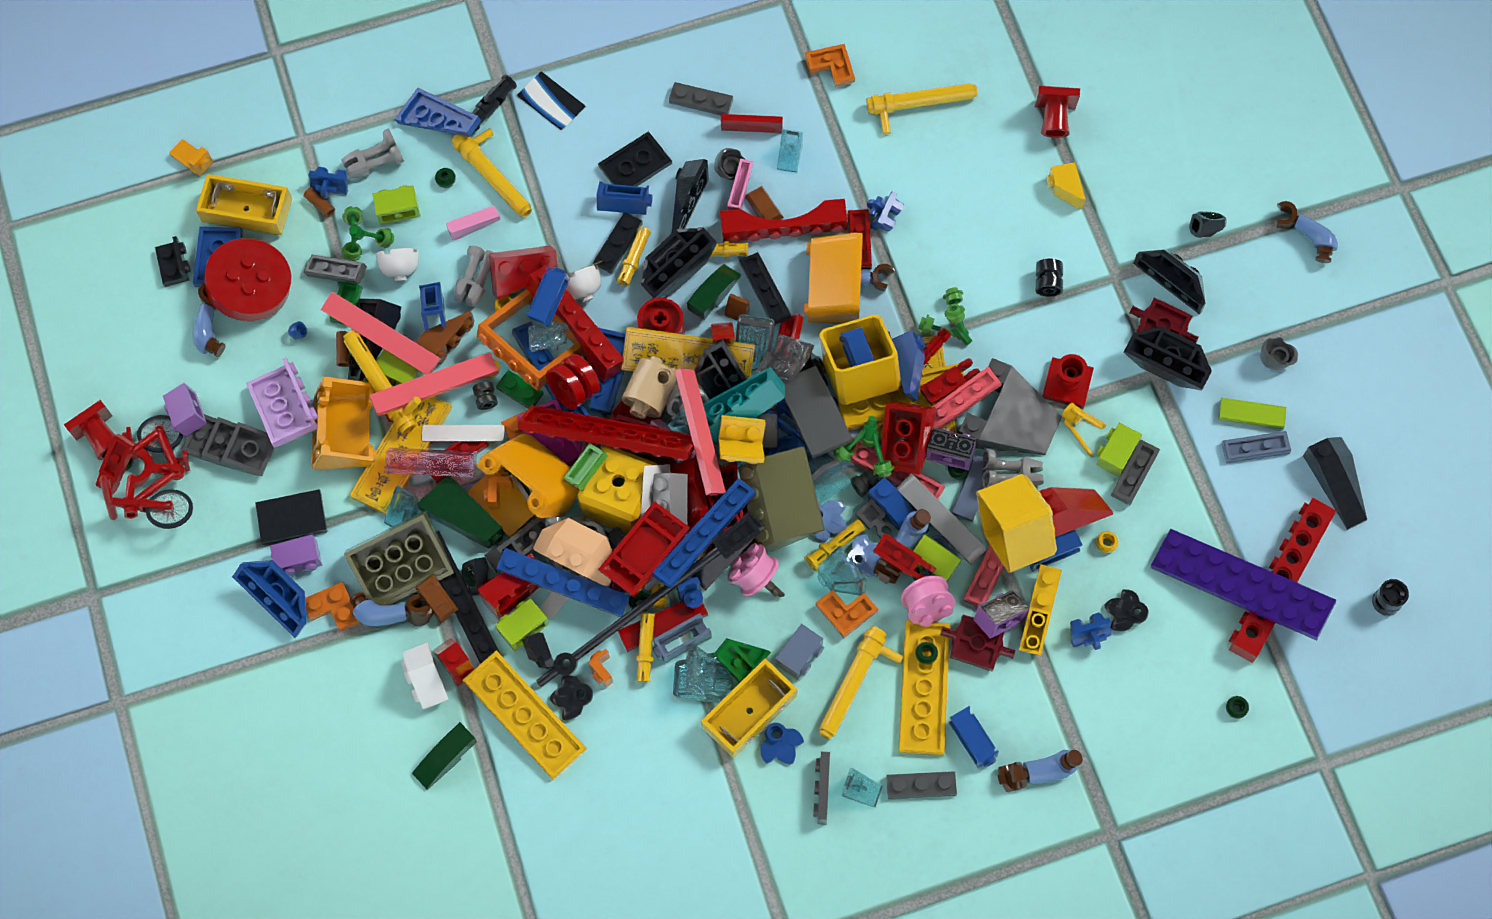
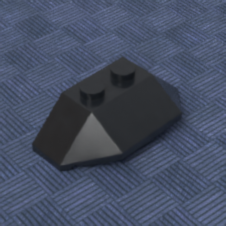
[641,227,717,298]
[1133,250,1206,315]
[1123,327,1212,391]
[694,339,749,399]

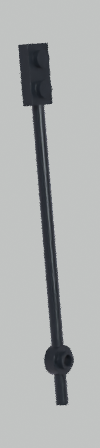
[536,514,762,687]

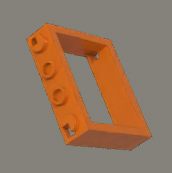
[477,289,585,390]

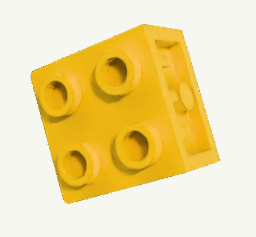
[718,415,766,464]

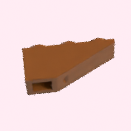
[415,311,475,368]

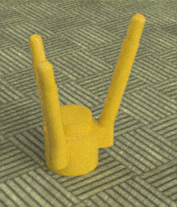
[1062,403,1106,456]

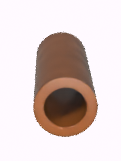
[304,187,335,218]
[336,331,349,367]

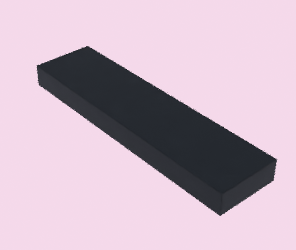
[739,252,792,326]
[692,511,765,591]

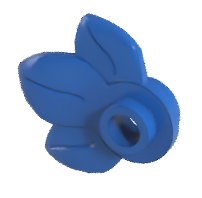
[760,723,804,765]

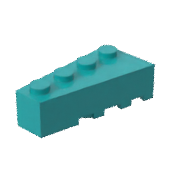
[703,367,785,445]

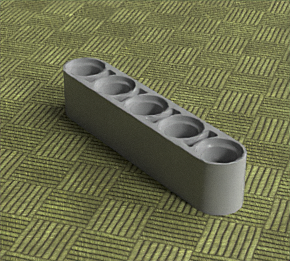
[896,474,987,565]

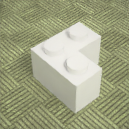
[401,643,449,709]

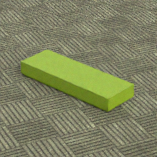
[1218,398,1287,429]

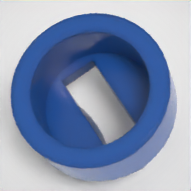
[288,321,307,340]

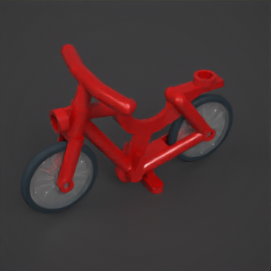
[100,415,193,529]

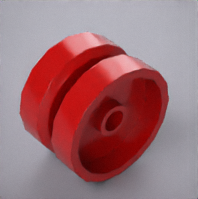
[637,297,685,335]
[546,353,600,410]

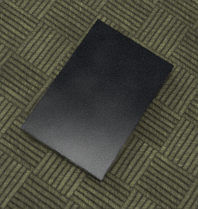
[598,131,672,186]
[255,489,328,545]

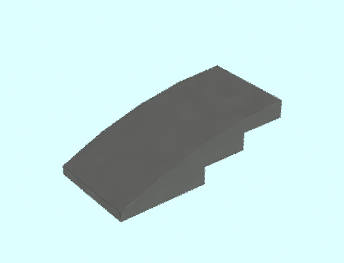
[781,366,853,458]
[181,414,274,476]

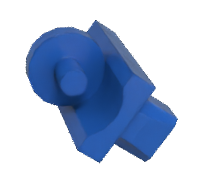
[308,167,348,198]
[867,191,904,232]
[677,576,703,609]
[1070,612,1111,650]

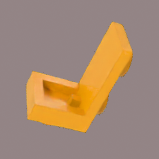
[169,139,214,177]

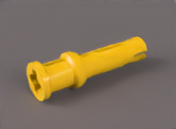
[804,519,865,572]

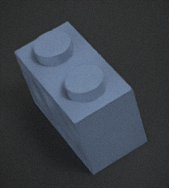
[775,623,824,680]

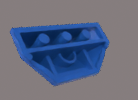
[232,560,306,638]

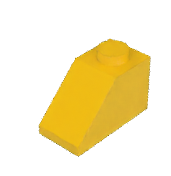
[1047,162,1085,209]

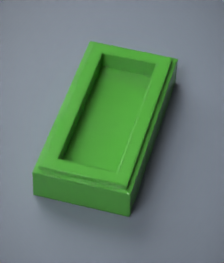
[563,443,608,491]

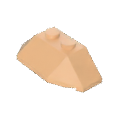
[533,518,612,588]

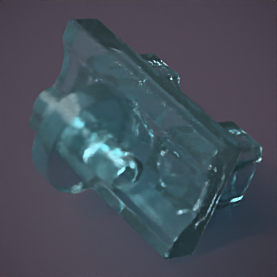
[528,320,568,352]

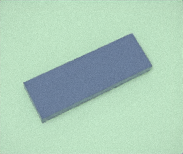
[1221,431,1291,463]
[952,456,994,522]

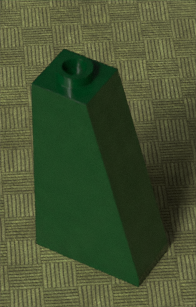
[417,475,504,549]

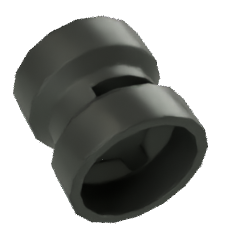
[472,381,498,410]
[850,468,879,497]

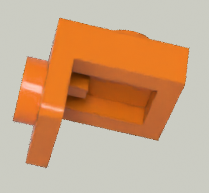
[484,474,513,509]
[588,649,613,688]

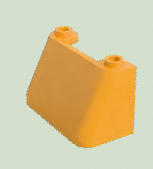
[804,233,862,324]
[311,376,377,470]
[476,434,579,518]

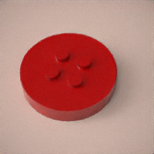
[204,238,292,321]

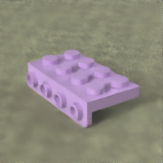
[246,357,318,448]

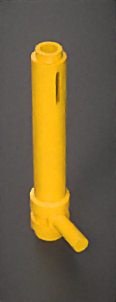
[866,83,978,135]
[451,128,532,218]
[343,330,421,434]
[819,626,903,740]

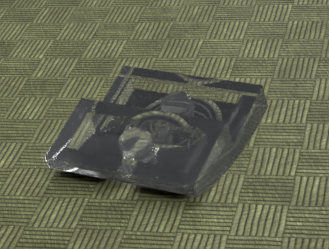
[758,334,814,381]

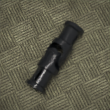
[472,74,517,131]

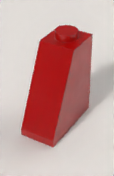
[432,638,474,686]

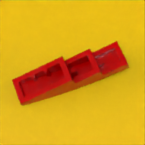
[711,322,735,344]

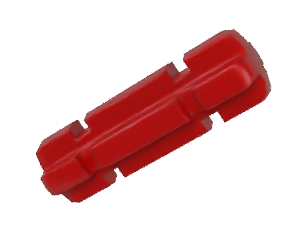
[923,328,950,364]

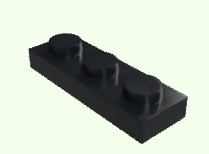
[593,213,643,274]

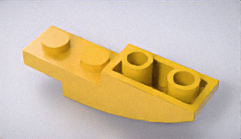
[1019,564,1062,656]

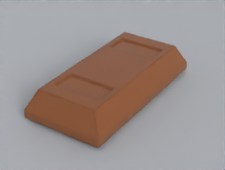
[745,186,784,220]
[415,574,459,623]

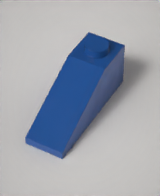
[891,330,925,402]
[868,477,929,534]

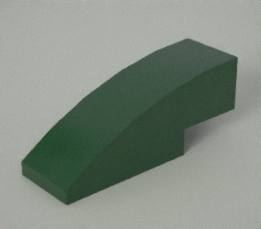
[687,264,741,320]
[412,722,477,790]

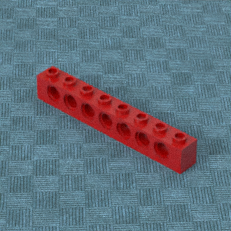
[1229,498,1337,663]

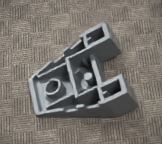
[958,358,1062,455]

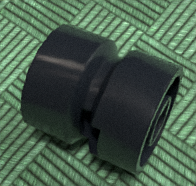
[1035,258,1063,297]
[1372,579,1409,616]

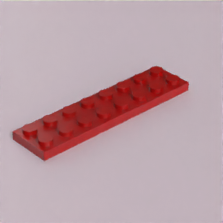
[518,405,694,461]

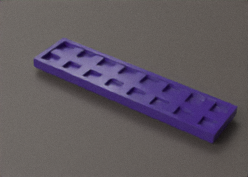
[1151,529,1336,641]

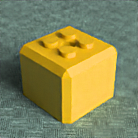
[819,315,901,405]
[577,445,657,534]
[976,474,1057,573]

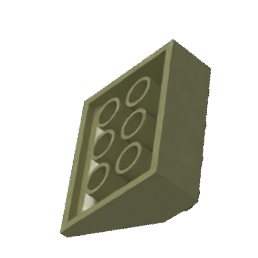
[737,447,825,552]
[344,511,454,605]

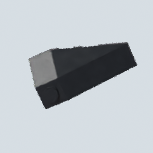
[671,159,709,234]
[348,298,402,381]
[1303,437,1367,530]

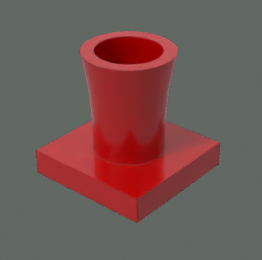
[1034,86,1080,138]
[1042,354,1094,409]
[64,400,115,460]

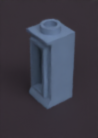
[652,613,712,664]

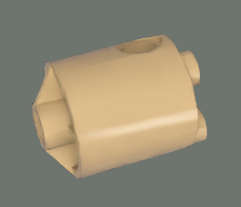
[621,356,677,419]

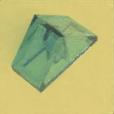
[777,129,803,173]
[384,486,419,527]
[842,768,883,807]

